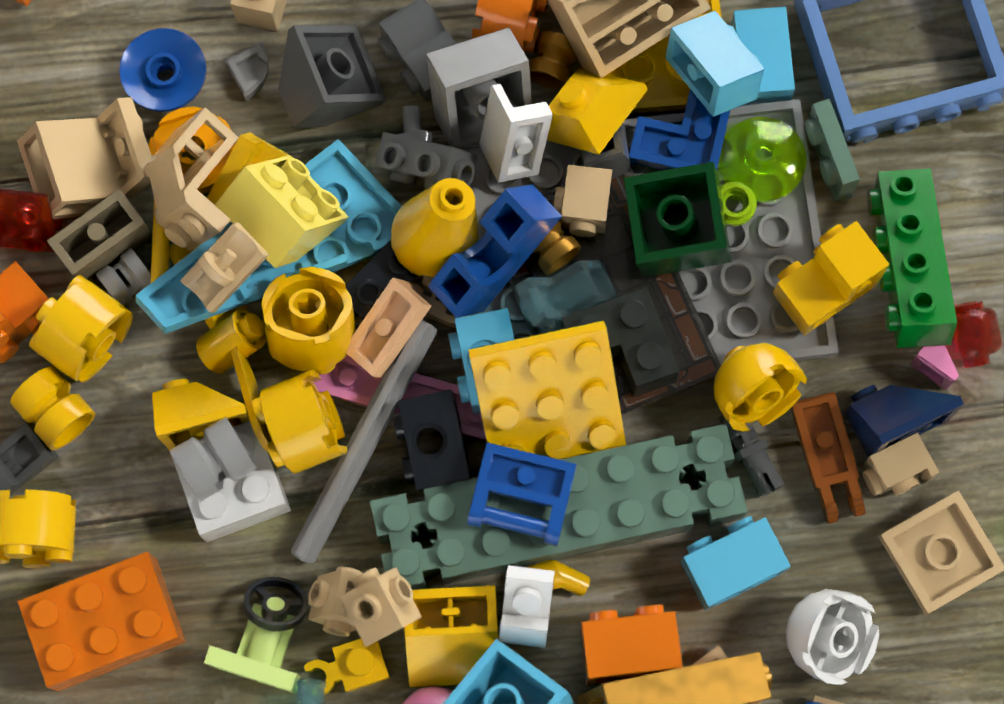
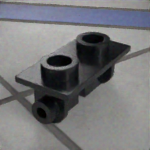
[346,240,418,320]

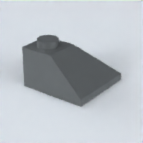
[278,25,387,128]

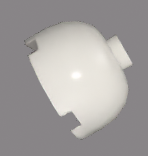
[786,589,879,685]

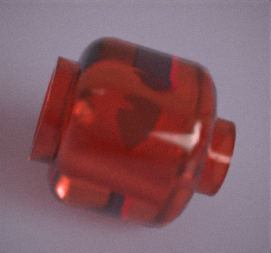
[945,300,1002,368]

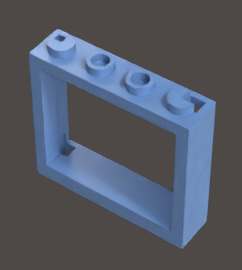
[794,0,1004,144]

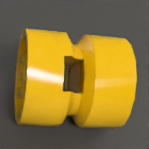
[10,366,96,451]

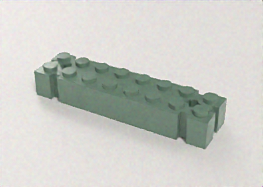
[370,424,748,590]

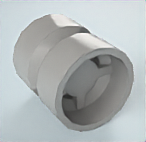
[170,417,257,501]

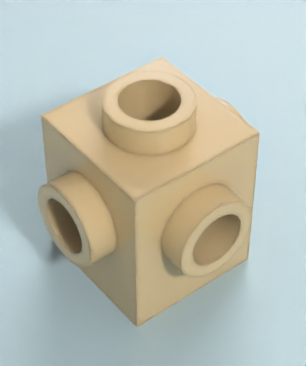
[308,567,363,637]
[340,567,422,647]

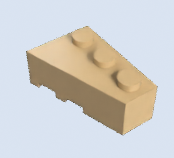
[547,0,710,78]

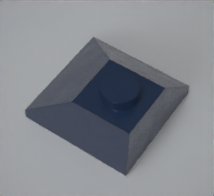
[844,385,964,458]

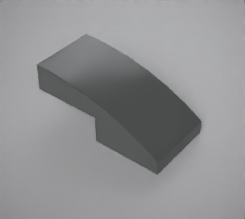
[0,422,59,495]

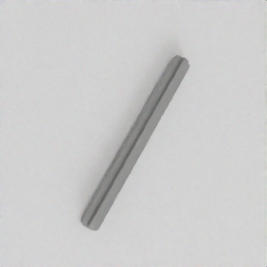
[291,320,437,564]

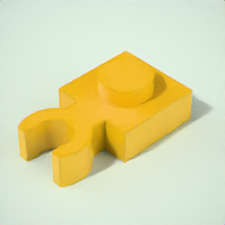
[304,638,390,696]

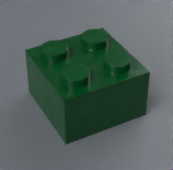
[624,161,732,278]

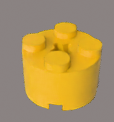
[261,267,355,375]
[29,275,133,383]
[252,369,347,474]
[0,490,76,569]

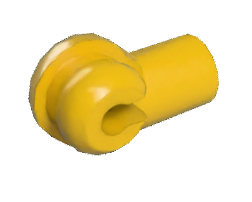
[526,559,590,597]

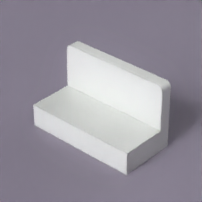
[479,84,553,183]

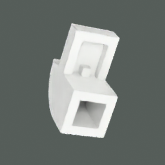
[499,565,554,648]

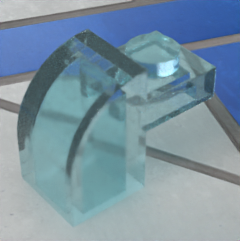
[515,260,618,334]

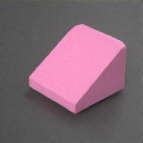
[910,345,959,389]

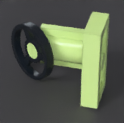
[204,577,308,694]

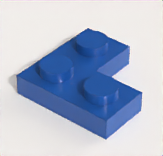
[629,89,730,170]

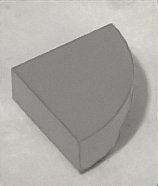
[224,41,269,102]

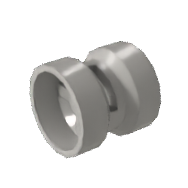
[95,248,151,306]

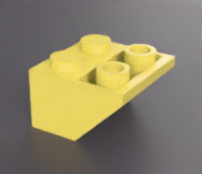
[215,155,349,268]

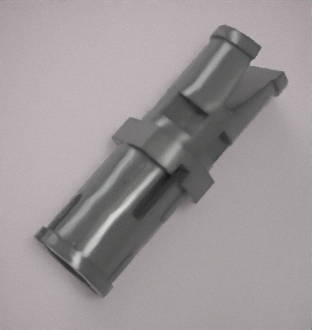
[719,414,785,498]

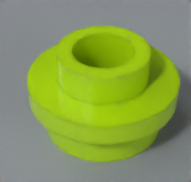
[720,182,757,226]

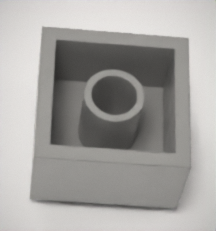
[426,27,532,149]

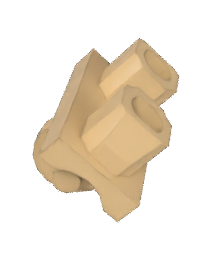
[180,222,269,313]

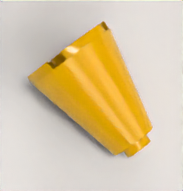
[391,178,479,277]

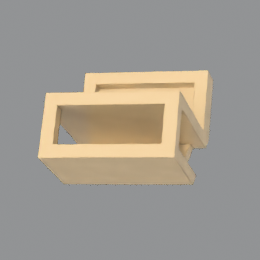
[17,97,153,220]
[144,107,239,251]

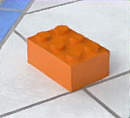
[17,551,186,692]

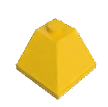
[547,67,648,155]
[152,379,250,451]

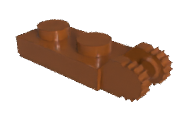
[790,392,866,524]

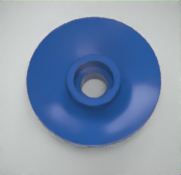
[119,28,207,112]

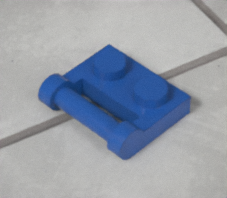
[467,442,577,546]

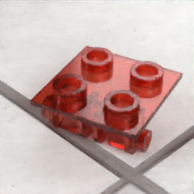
[0,189,63,253]

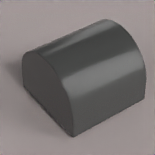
[581,123,630,179]

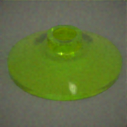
[718,117,806,202]

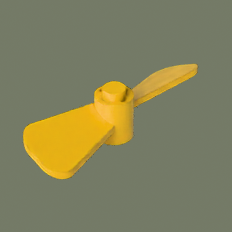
[169,243,273,454]

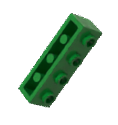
[867,168,957,348]

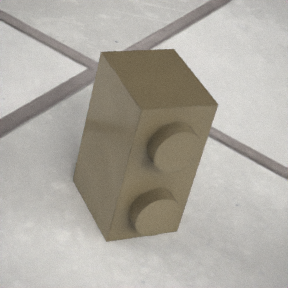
[47,188,152,282]

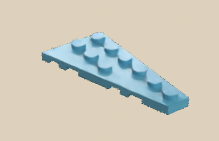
[136,139,402,334]

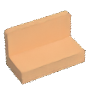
[346,278,432,378]

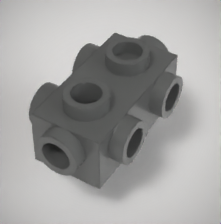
[375,106,477,188]

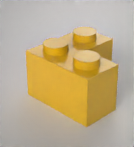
[773,221,890,336]

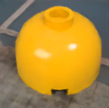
[713,343,807,432]

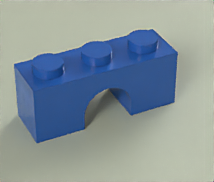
[428,185,562,318]

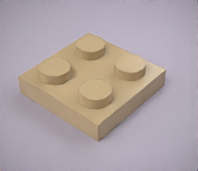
[879,490,1004,616]

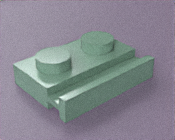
[805,98,860,203]

